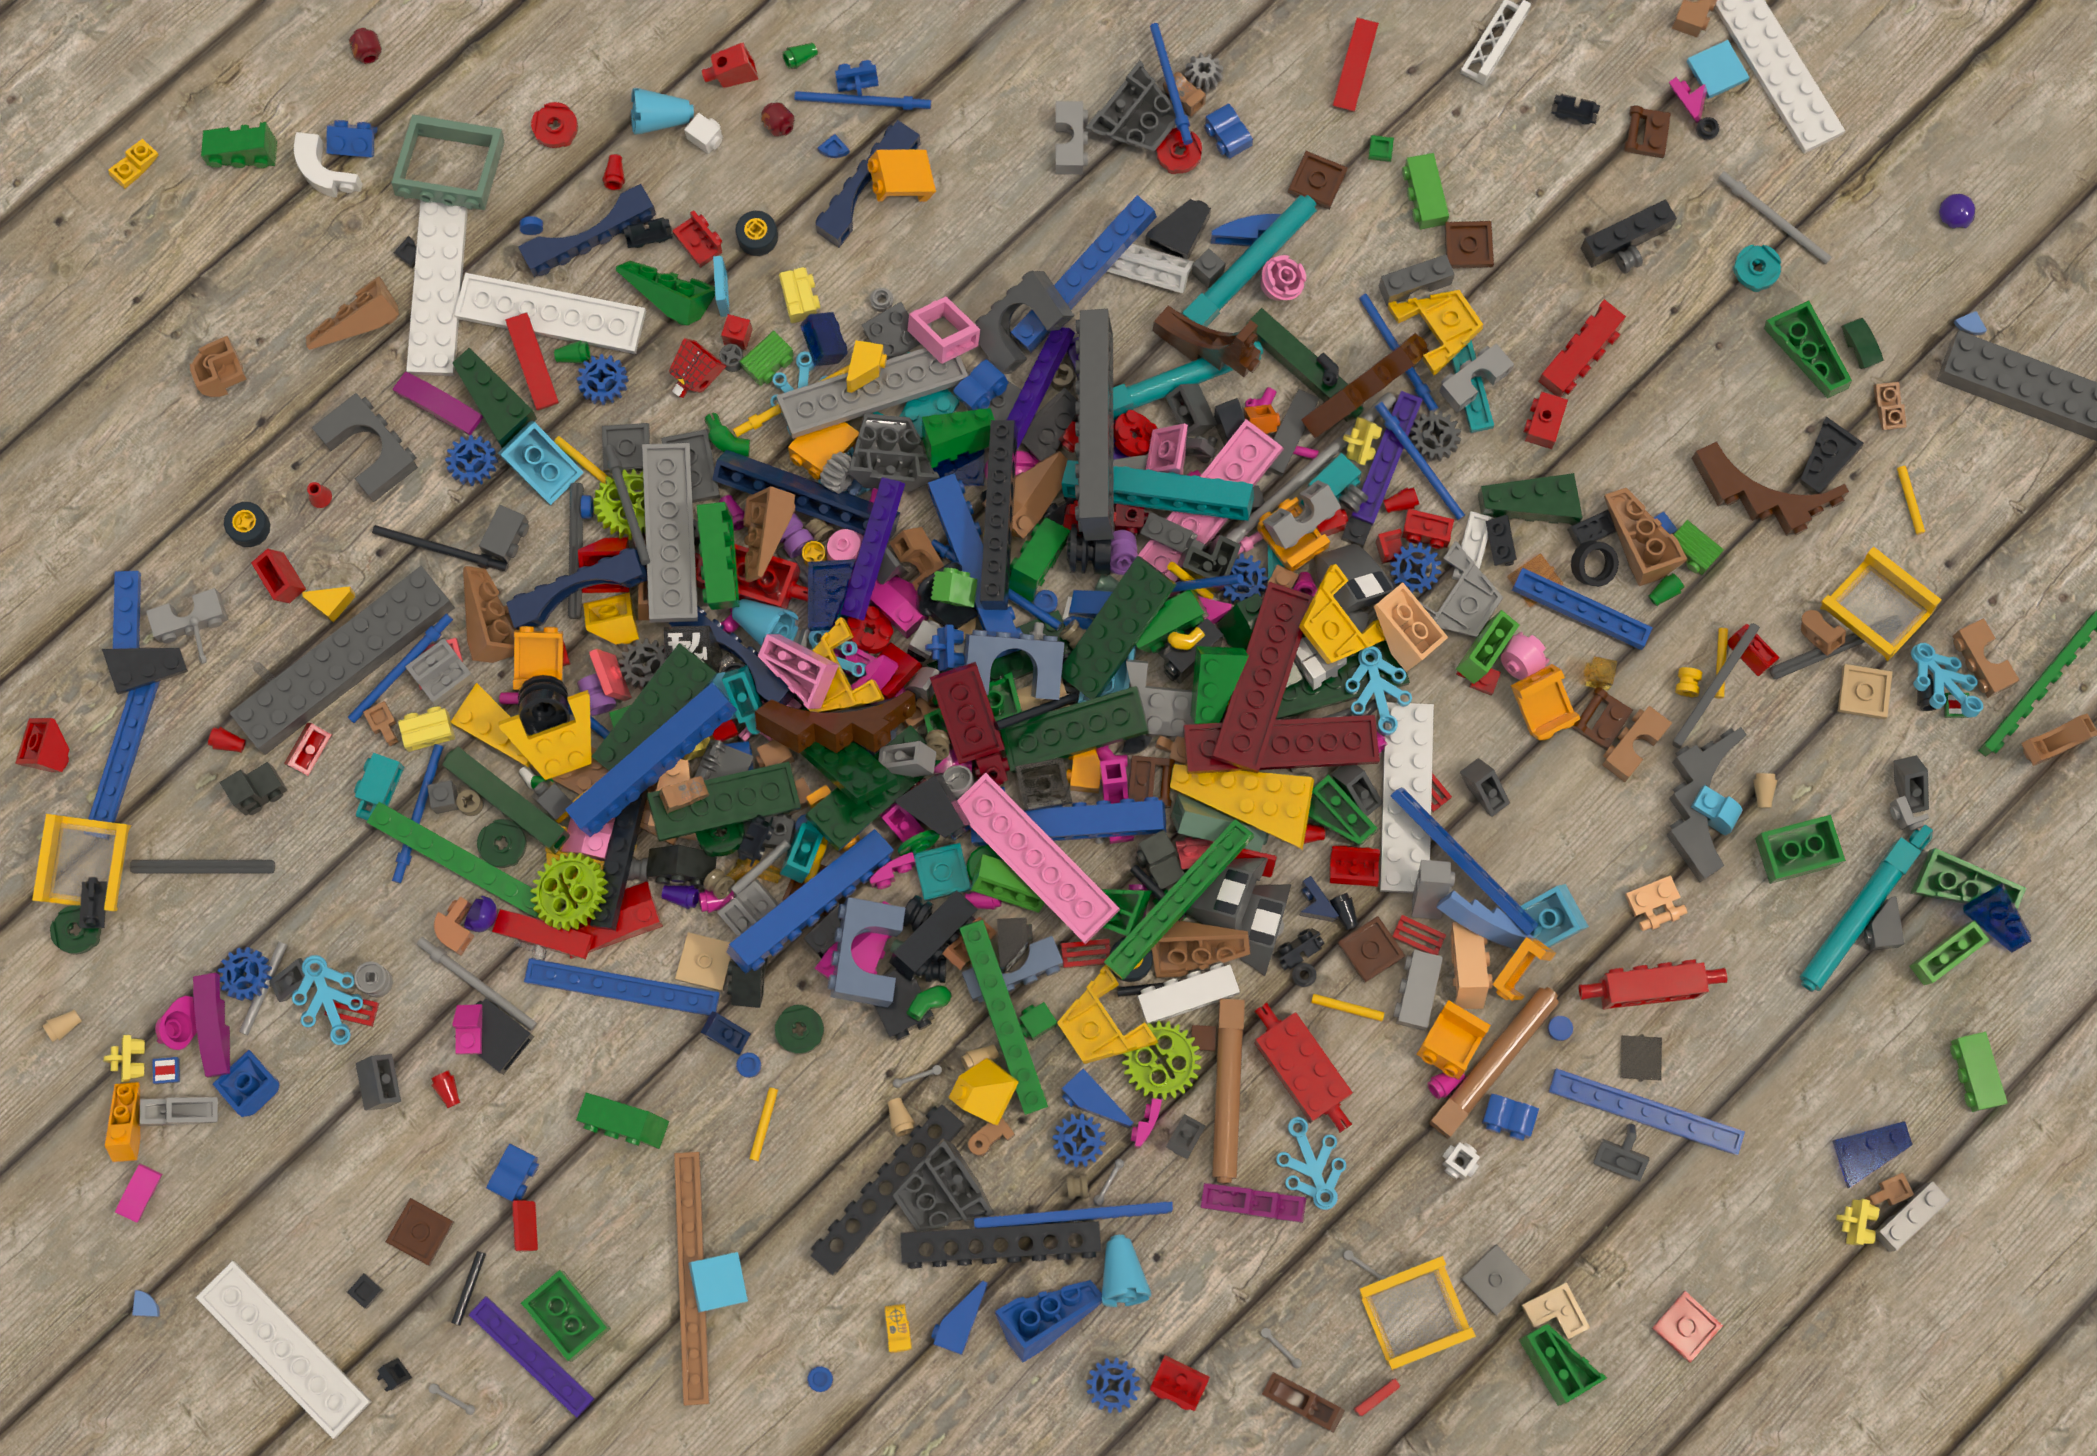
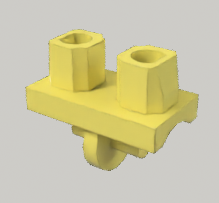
[1343,417,1382,465]
[103,1035,145,1082]
[1836,1199,1880,1245]

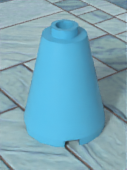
[631,88,694,135]
[732,599,798,647]
[1101,1235,1151,1307]

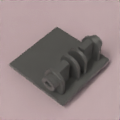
[861,302,921,360]
[694,739,754,780]

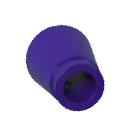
[662,885,699,909]

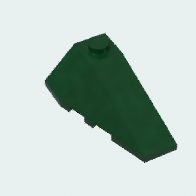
[1217,593,1303,690]

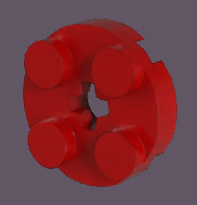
[531,102,578,148]
[1156,128,1202,175]
[1113,410,1158,457]
[847,606,893,654]

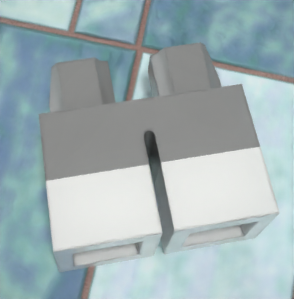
[1294,637,1347,690]

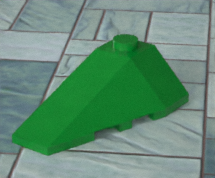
[616,261,715,326]

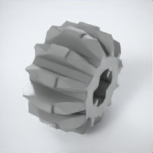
[1185,53,1223,93]
[820,452,854,494]

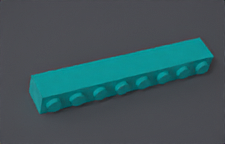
[1061,460,1254,521]

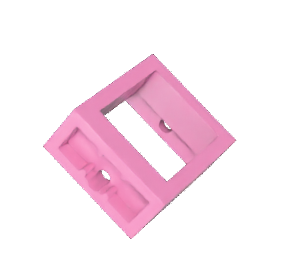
[908,296,980,364]

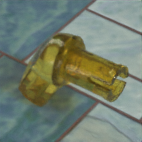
[725,858,781,884]

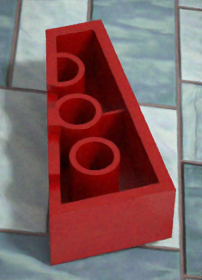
[1538,299,1626,397]

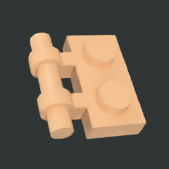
[1625,875,1687,931]

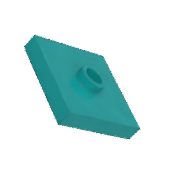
[913,843,971,902]

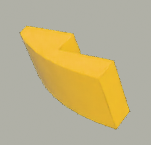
[108,139,159,189]

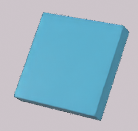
[1686,40,1750,99]
[713,256,730,317]
[689,1252,748,1312]

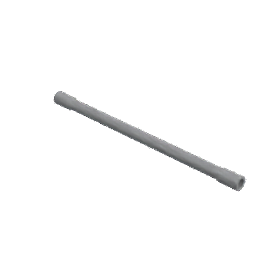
[1225,392,1397,543]

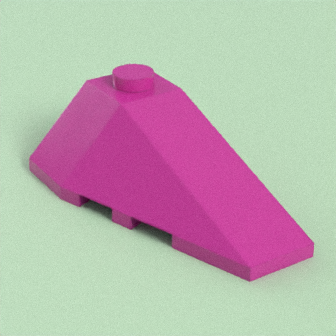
[843,574,929,639]
[814,901,892,980]

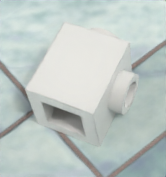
[684,113,723,154]

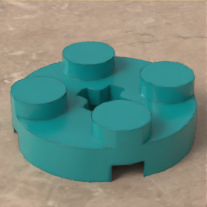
[1733,244,1781,292]

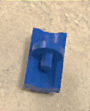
[835,60,879,96]
[925,625,965,672]

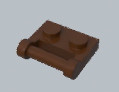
[1624,105,1671,158]
[1572,687,1633,750]
[1129,755,1175,808]

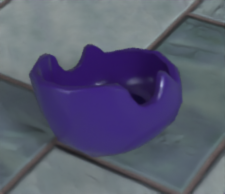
[1939,194,1976,229]
[464,895,497,933]

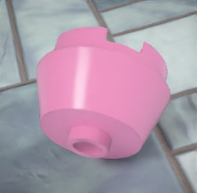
[1260,255,1306,301]
[826,529,864,575]
[1501,632,1549,680]

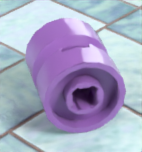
[779,513,815,558]
[1110,530,1138,575]
[577,673,617,716]

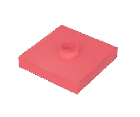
[589,649,632,701]

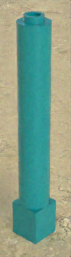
[1182,195,1317,327]
[1113,341,1263,421]
[1800,837,1921,992]

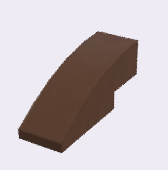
[1262,1372,1345,1433]

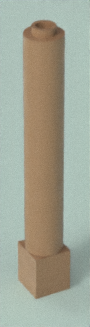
[1429,987,1559,1139]
[1212,999,1245,1183]

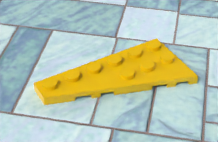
[1170,764,1314,850]

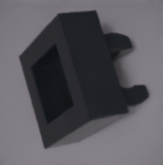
[377,1358,412,1392]

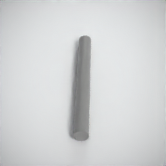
[239,942,288,1035]

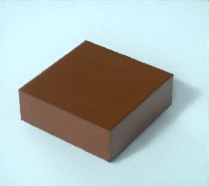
[1191,1025,1216,1052]

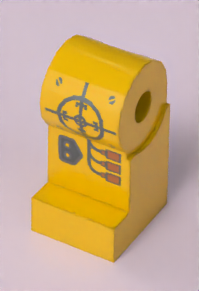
[885,1303,913,1353]

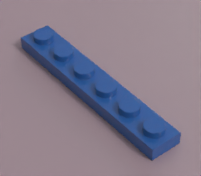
[1512,567,1653,650]

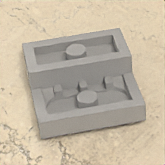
[405,638,474,706]
[717,878,779,937]

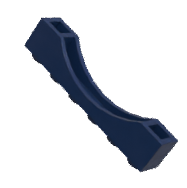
[815,120,921,248]
[518,184,656,278]
[506,548,648,630]
[669,606,796,706]

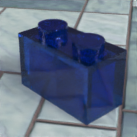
[800,312,848,366]

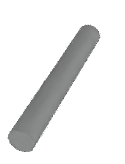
[731,840,791,895]

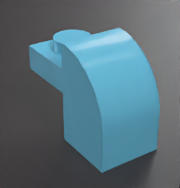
[1691,785,1743,835]

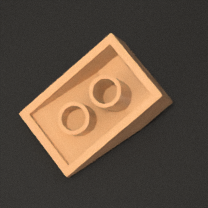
[1374,582,1448,672]

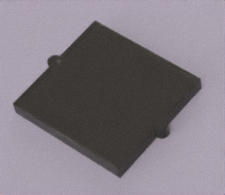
[1620,1034,1662,1082]

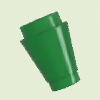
[782,42,818,69]
[554,340,591,363]
[1648,573,1685,606]

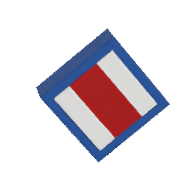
[153,1057,180,1084]

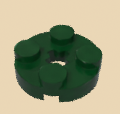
[477,819,527,868]
[696,823,745,857]
[50,905,101,955]
[775,1005,824,1055]

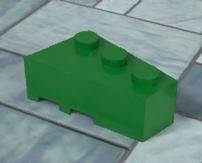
[201,122,277,168]
[922,408,995,468]

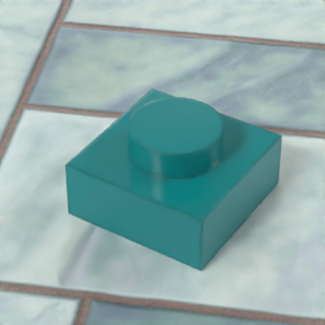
[1909,825,1933,852]

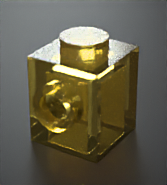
[1583,656,1617,691]

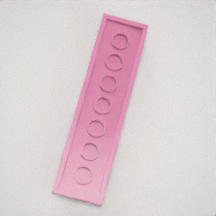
[1138,419,1284,582]
[957,773,1120,944]

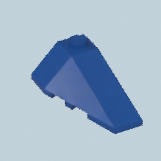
[995,1280,1102,1363]

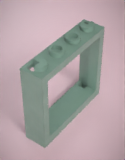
[391,114,505,210]

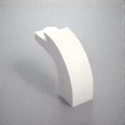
[294,132,362,198]

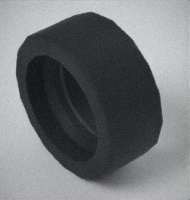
[1571,540,1619,587]

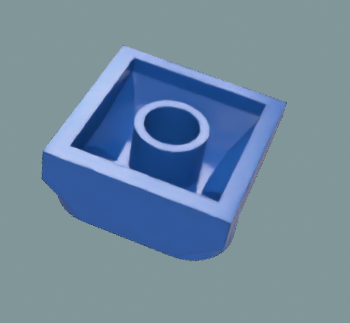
[213,1050,279,1117]

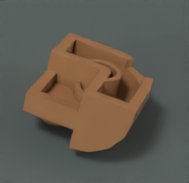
[190,336,247,397]

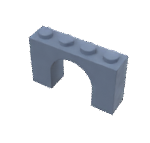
[963,630,1064,700]
[828,897,905,1007]

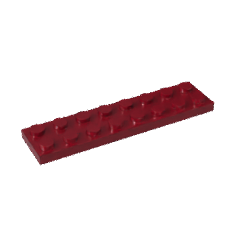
[1212,582,1314,774]
[1183,715,1380,774]

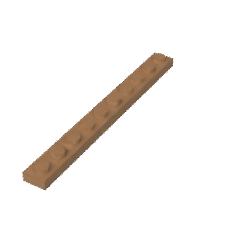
[674,1152,710,1406]

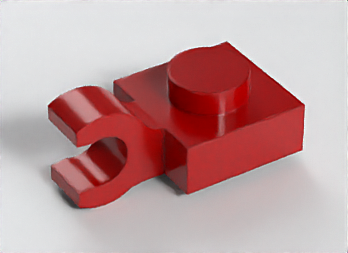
[1456,668,1501,696]

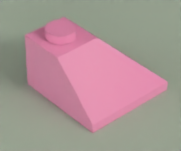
[1146,423,1188,475]
[561,818,615,862]

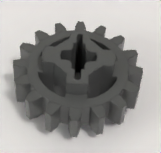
[1410,410,1461,462]
[619,638,669,689]

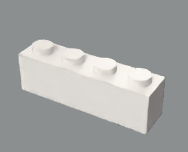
[1137,963,1240,1025]

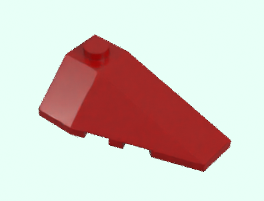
[569,881,663,959]

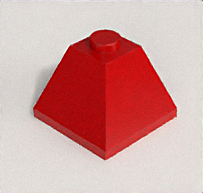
[578,537,630,593]
[15,718,70,772]

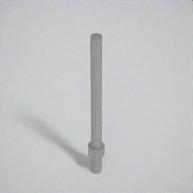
[1718,171,1832,264]
[417,937,537,1031]

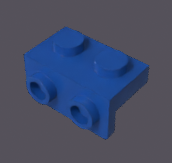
[327,120,378,157]

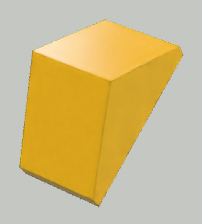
[302,586,355,623]

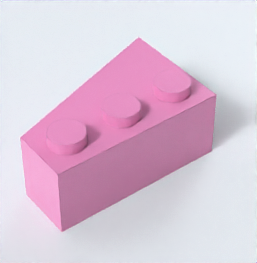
[758,634,839,709]

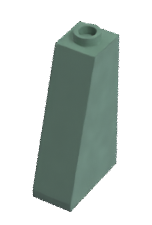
[1171,794,1269,852]

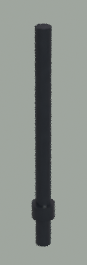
[372,525,509,572]

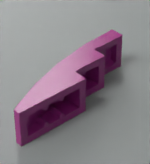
[392,371,483,435]
[193,973,230,1078]
[1201,1183,1306,1223]

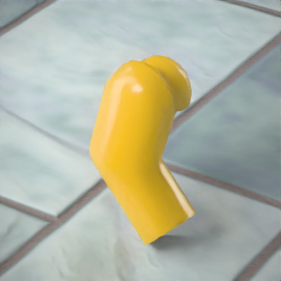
[1168,627,1205,650]

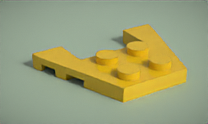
[1388,290,1483,376]
[1299,564,1386,664]
[809,617,884,713]
[498,690,591,780]
[1057,965,1158,1064]

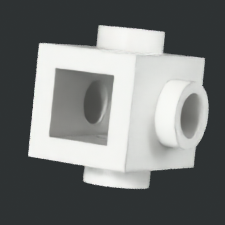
[1442,1142,1480,1179]

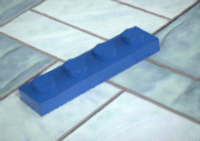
[113,571,141,649]

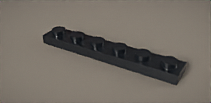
[590,790,648,931]

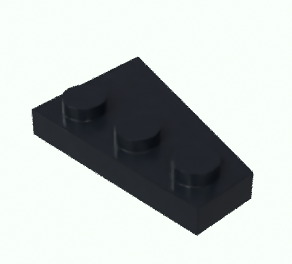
[1021,387,1078,462]
[1800,416,1864,494]
[102,648,188,695]

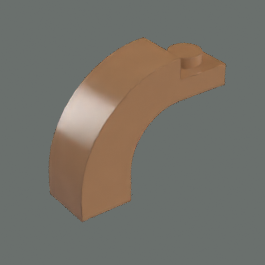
[2022,713,2097,766]

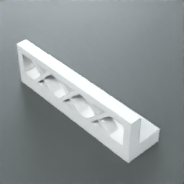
[1460,0,1531,85]
[1107,244,1194,293]

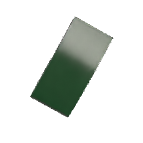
[1841,317,1884,369]

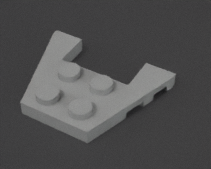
[1420,541,1503,638]
[1126,659,1195,737]

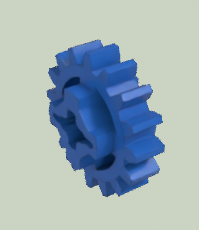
[577,354,629,405]
[445,434,498,486]
[1390,542,1442,593]
[1220,553,1268,604]
[218,947,272,1001]
[1052,1114,1106,1168]
[1086,1358,1140,1413]

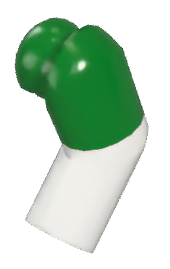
[519,766,554,790]

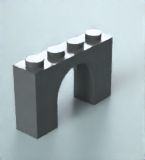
[975,270,1075,374]
[311,393,418,502]

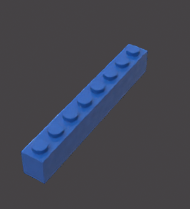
[1011,195,1157,353]
[928,473,1022,659]
[565,682,737,837]
[971,797,1166,847]
[726,829,894,974]

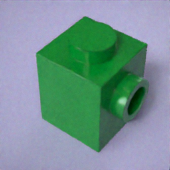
[1019,1002,1057,1041]

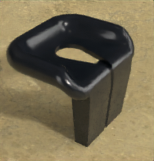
[916,562,978,629]

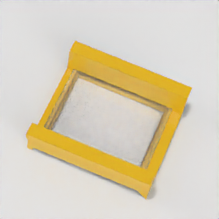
[1820,546,1942,661]
[32,814,132,911]
[1359,1256,1476,1370]

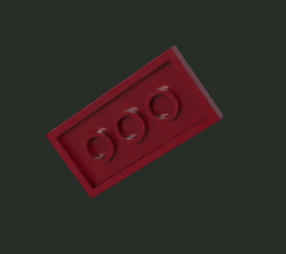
[930,662,1005,765]

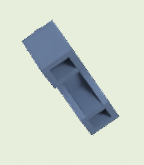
[962,936,1063,1004]

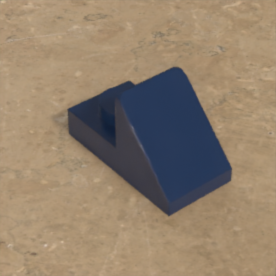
[1299,876,1339,922]
[700,1011,751,1055]

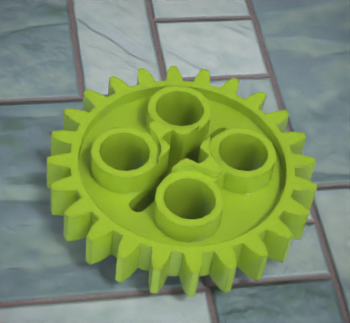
[593,469,646,540]
[531,852,608,931]
[1122,1020,1201,1101]

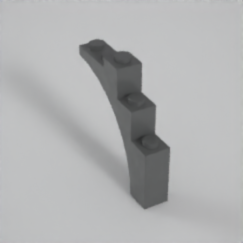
[1667,727,1747,882]

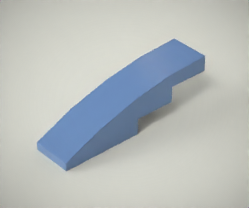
[1437,891,1533,950]

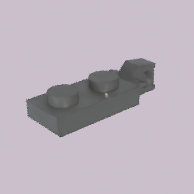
[1141,512,1207,553]

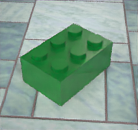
[1755,815,1846,884]
[521,1270,611,1362]

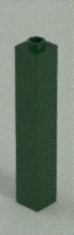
[1246,308,1364,422]
[442,746,570,854]

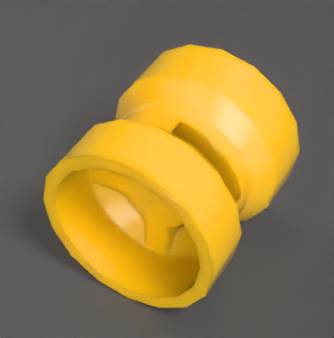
[802,541,827,570]
[1675,667,1703,697]

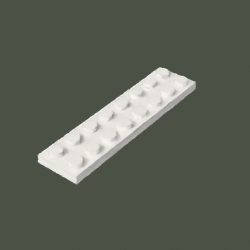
[1714,0,1845,154]
[406,200,468,376]
[454,273,646,354]
[1380,702,1434,893]
[196,1261,372,1439]

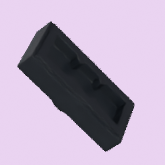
[1567,509,1617,547]

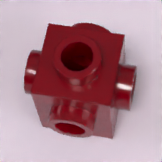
[1115,504,1149,536]
[974,751,1010,786]

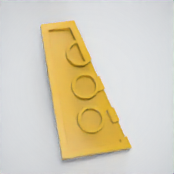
[451,683,531,768]

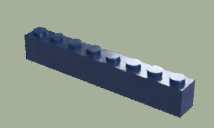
[712,450,901,541]

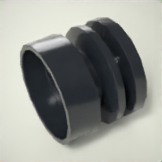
[1067,523,1111,575]
[518,675,570,736]

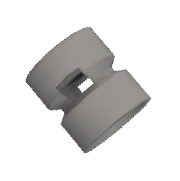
[943,765,975,800]
[354,961,393,998]

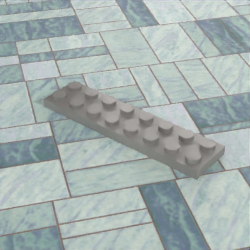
[776,348,968,438]
[642,443,698,623]

